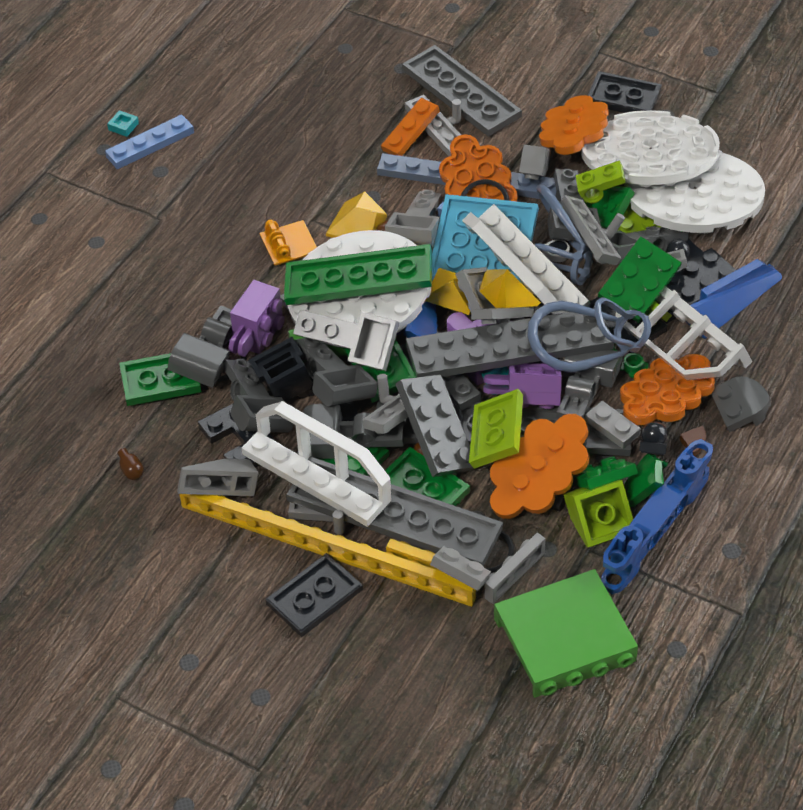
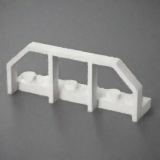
[462,204,590,315]
[616,287,752,380]
[241,401,391,527]

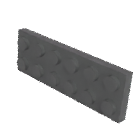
[402,45,522,137]

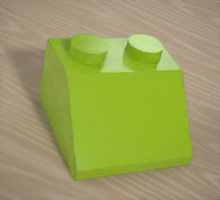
[563,480,633,548]

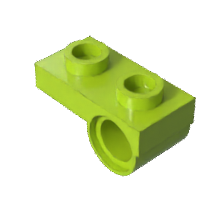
[576,160,626,203]

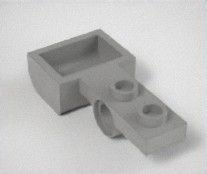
[385,190,442,247]
[293,310,399,372]

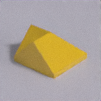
[326,192,387,238]
[425,268,471,315]
[479,269,541,308]

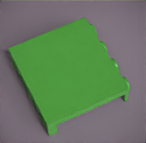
[494,569,638,698]

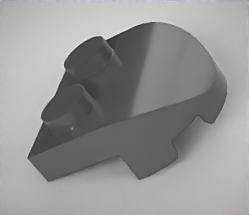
[711,376,771,432]

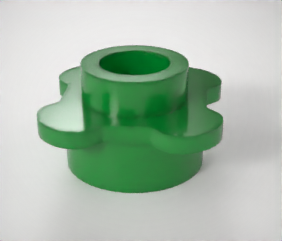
[620,353,648,378]

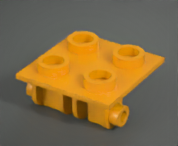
[259,220,317,266]

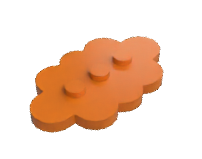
[539,95,609,155]
[439,134,518,202]
[620,354,715,425]
[490,414,589,519]

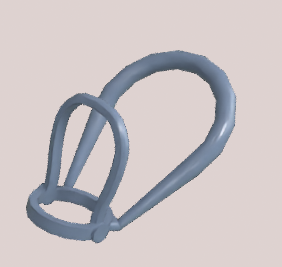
[534,184,593,286]
[527,298,651,373]

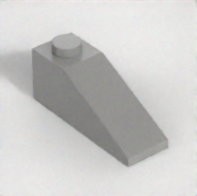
[519,145,554,180]
[177,459,258,496]

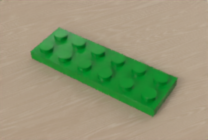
[284,244,432,305]

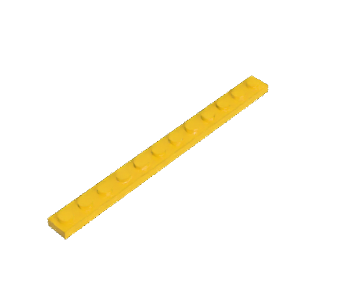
[180,494,476,607]

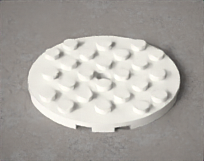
[581,110,720,187]
[624,150,765,233]
[287,230,431,333]

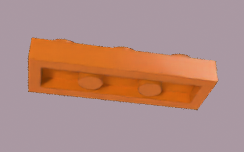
[381,98,440,156]

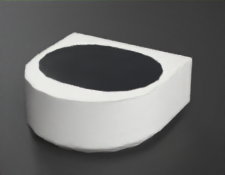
[541,240,570,262]

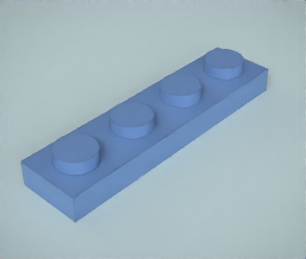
[105,114,194,169]

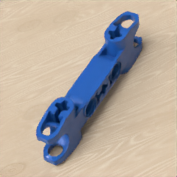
[601,439,713,594]

